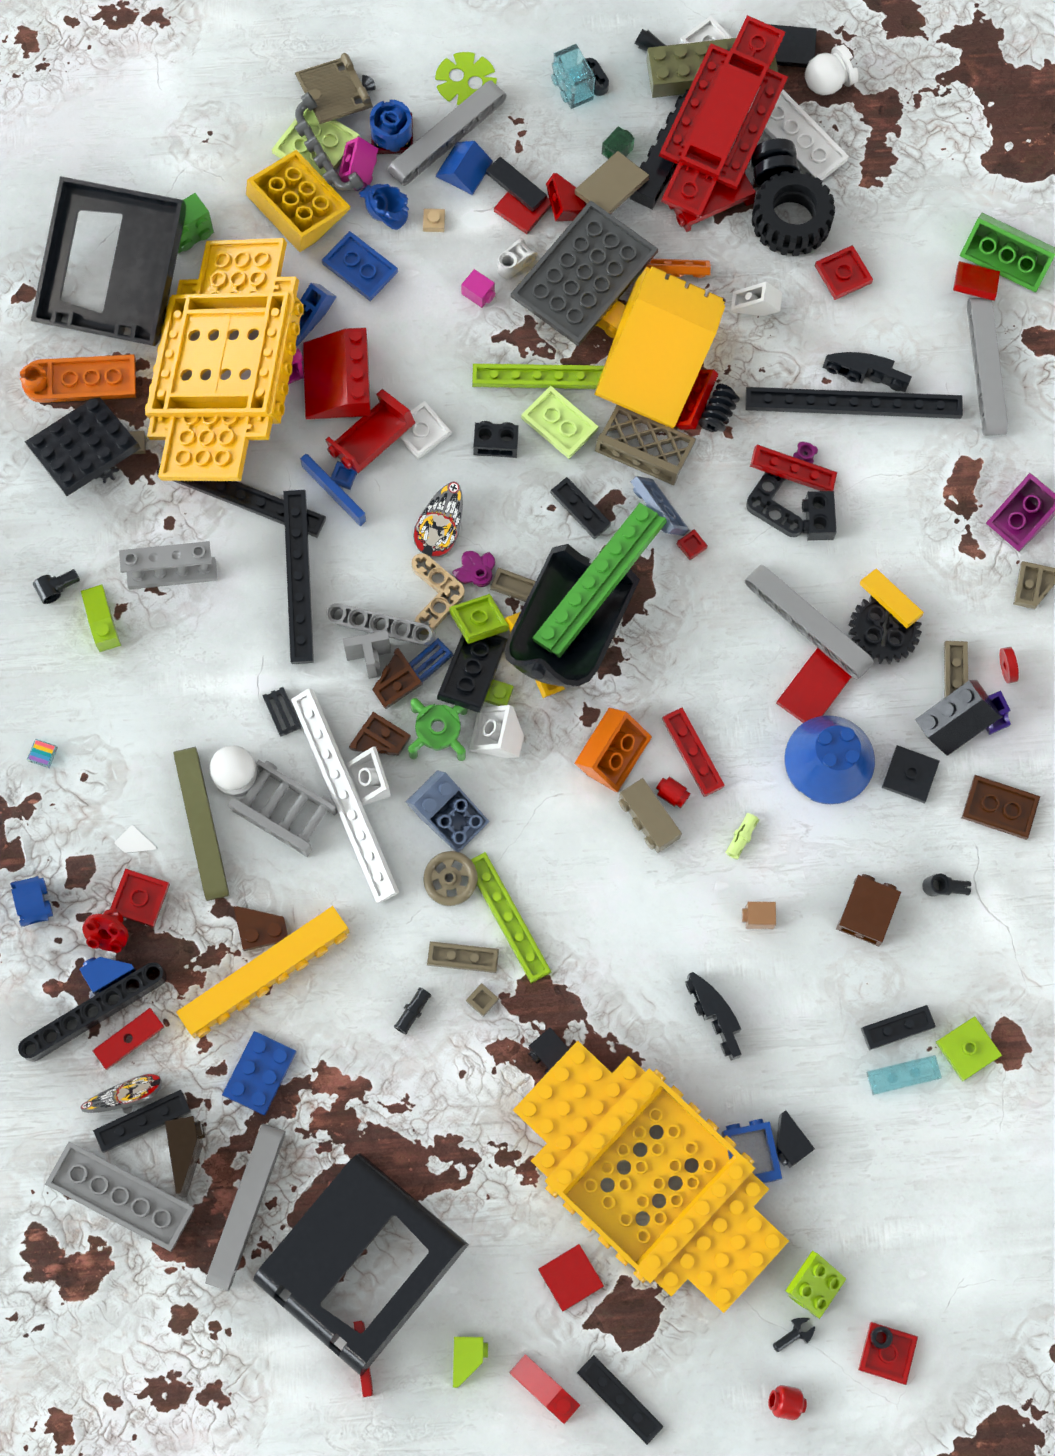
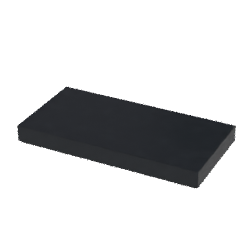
[437,635,508,713]

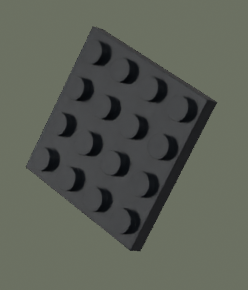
[25,397,141,497]

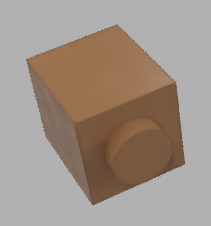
[742,902,776,929]

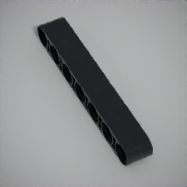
[18,962,166,1062]

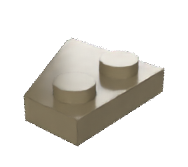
[1013,561,1055,609]

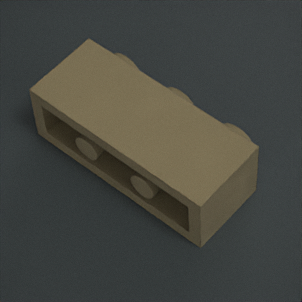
[618,778,682,853]

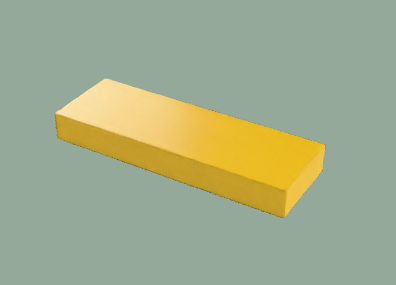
[860,568,924,628]

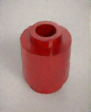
[656,776,691,808]

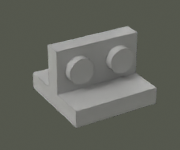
[343,631,391,679]

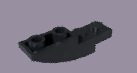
[822,352,912,392]
[685,972,742,1061]

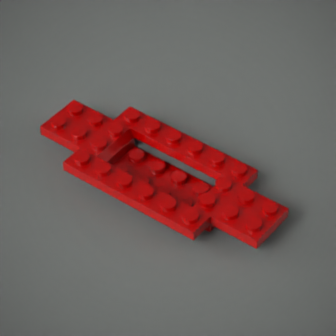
[659,15,788,219]

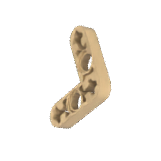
[411,553,465,635]

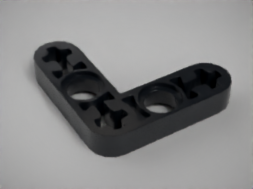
[746,472,804,537]

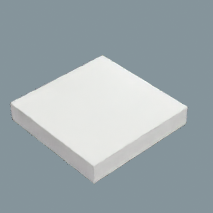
[399,401,452,460]

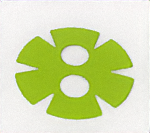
[435,52,497,105]

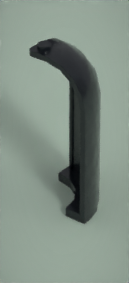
[505,544,640,687]

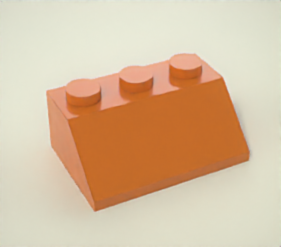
[574,708,652,792]

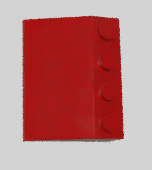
[303,328,371,419]

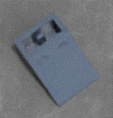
[406,770,490,852]

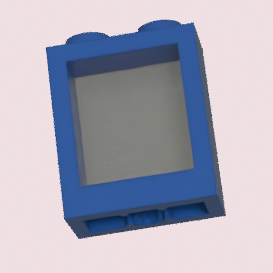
[721,1119,782,1183]

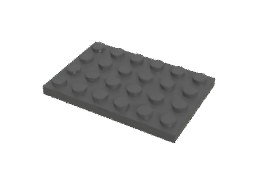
[511,200,658,347]

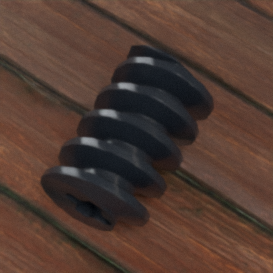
[699,383,740,432]

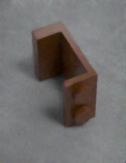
[836,874,901,947]

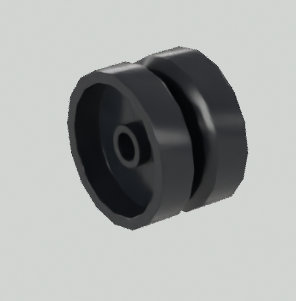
[750,138,800,187]

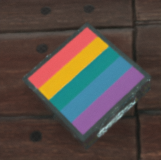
[27,739,58,768]

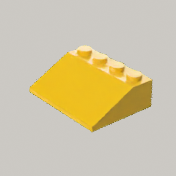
[246,150,351,252]

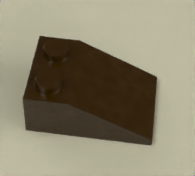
[165,1116,206,1198]

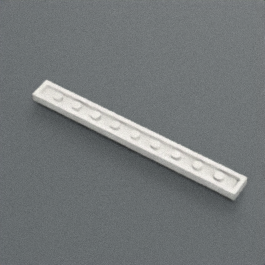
[291,689,399,903]

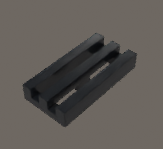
[262,687,301,737]

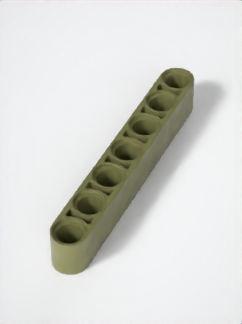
[173,746,229,901]

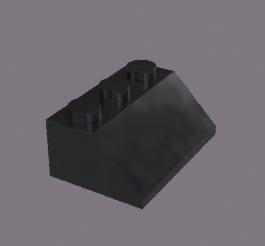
[915,680,1002,756]

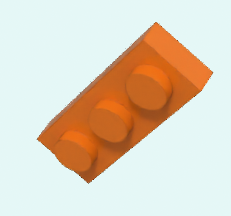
[646,259,711,278]

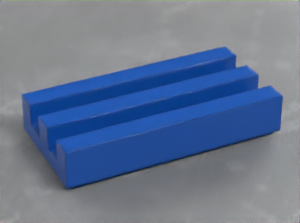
[409,638,453,683]

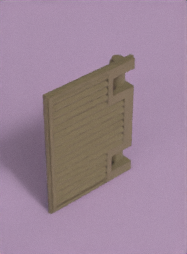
[295,53,373,124]

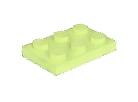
[521,386,599,459]

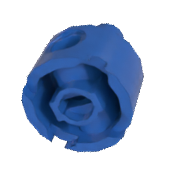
[370,100,413,152]
[10,876,53,927]

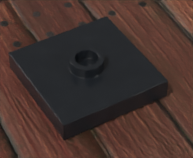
[882,745,940,804]

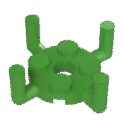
[408,698,468,761]

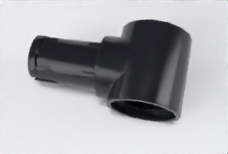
[33,569,80,604]
[922,873,971,897]

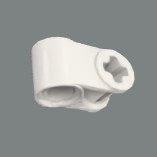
[497,238,537,279]

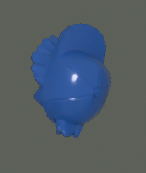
[359,184,409,230]

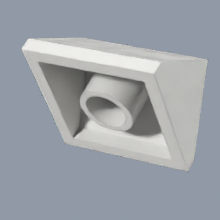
[345,747,391,806]

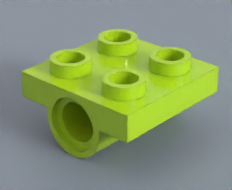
[785,1251,846,1319]

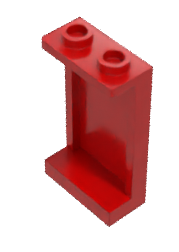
[668,173,756,232]
[325,389,415,473]

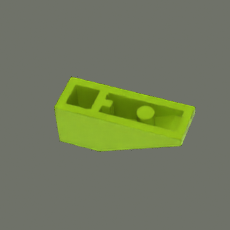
[81,584,121,652]

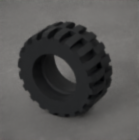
[752,170,835,256]

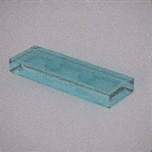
[866,1055,942,1095]

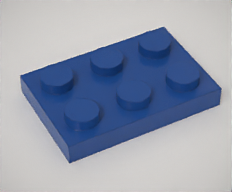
[322,231,398,301]
[222,1031,297,1116]

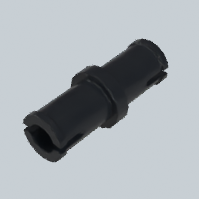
[394,987,432,1035]

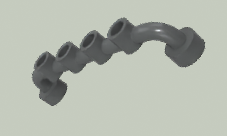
[295,92,365,191]

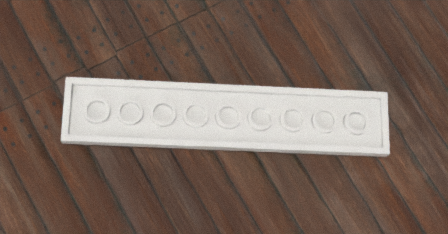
[679,16,849,180]

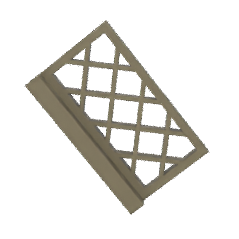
[595,405,696,485]

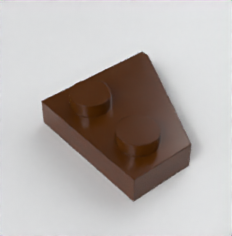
[372,648,423,709]
[349,712,411,756]
[234,906,288,951]

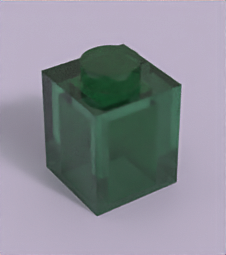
[601,126,635,159]

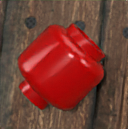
[768,1385,807,1421]

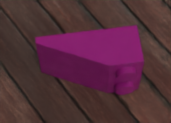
[986,473,1055,552]

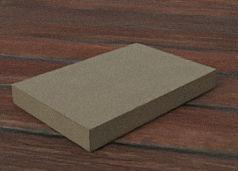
[575,151,649,214]

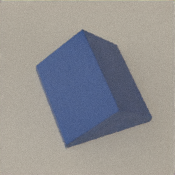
[436,141,493,195]

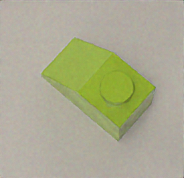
[453,1337,488,1388]

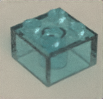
[551,44,595,109]

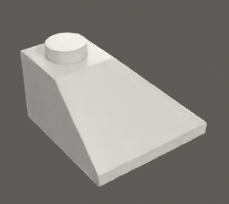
[469,705,524,758]

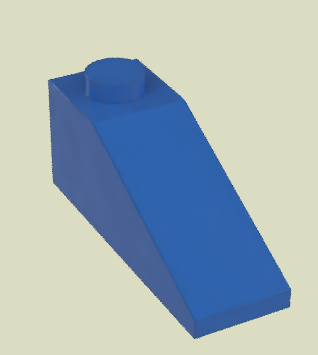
[295,283,337,348]

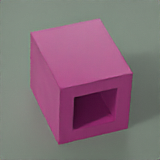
[461,269,496,308]

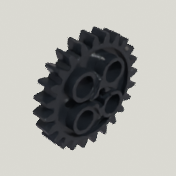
[848,596,922,664]

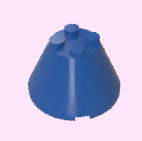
[784,716,875,804]

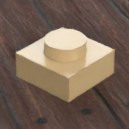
[423,209,445,232]

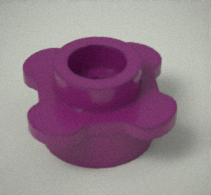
[793,441,818,464]

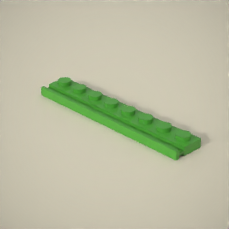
[533,503,666,658]

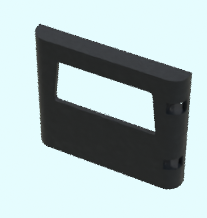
[31,176,186,346]
[253,1153,469,1377]

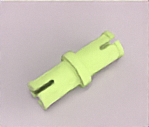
[725,813,759,860]

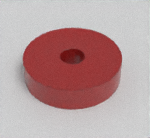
[999,647,1019,683]

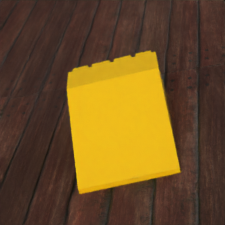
[594,266,725,428]

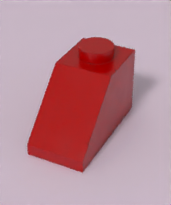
[546,173,586,222]

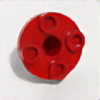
[82,909,129,953]

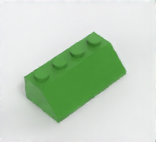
[959,213,1055,292]

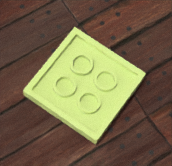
[272,108,360,179]

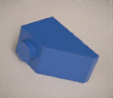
[79,957,136,995]

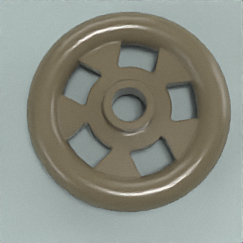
[423,851,478,906]

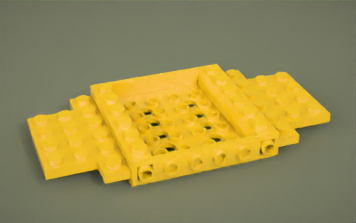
[145,238,304,481]
[513,1041,789,1313]

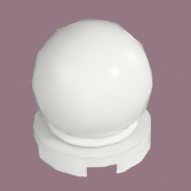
[805,44,858,95]
[210,745,258,797]

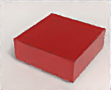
[676,529,708,560]

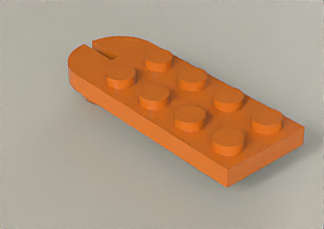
[20,354,136,403]

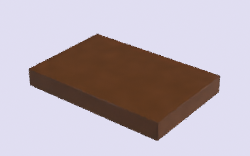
[961,775,1040,840]

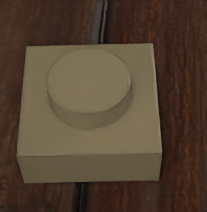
[466,983,499,1017]

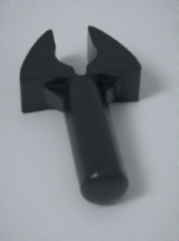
[773,1318,815,1352]

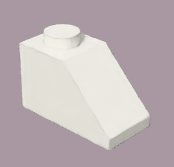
[731,282,782,316]

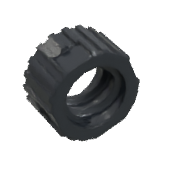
[870,1326,893,1349]

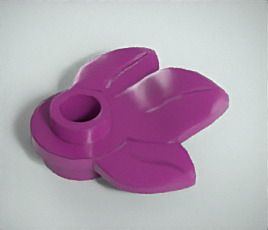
[452,551,495,587]

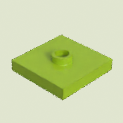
[449,594,509,644]
[936,1016,1002,1082]

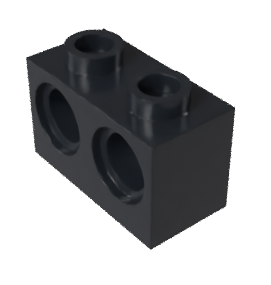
[473,421,519,458]
[802,491,837,541]

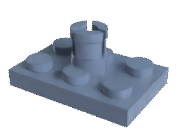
[630,476,690,536]

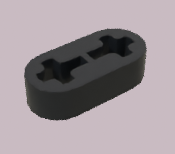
[580,58,609,96]

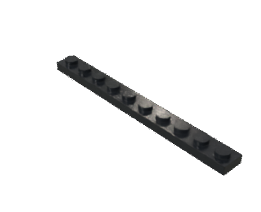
[745,387,963,419]

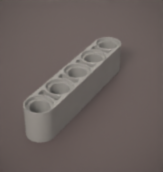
[326,603,436,646]

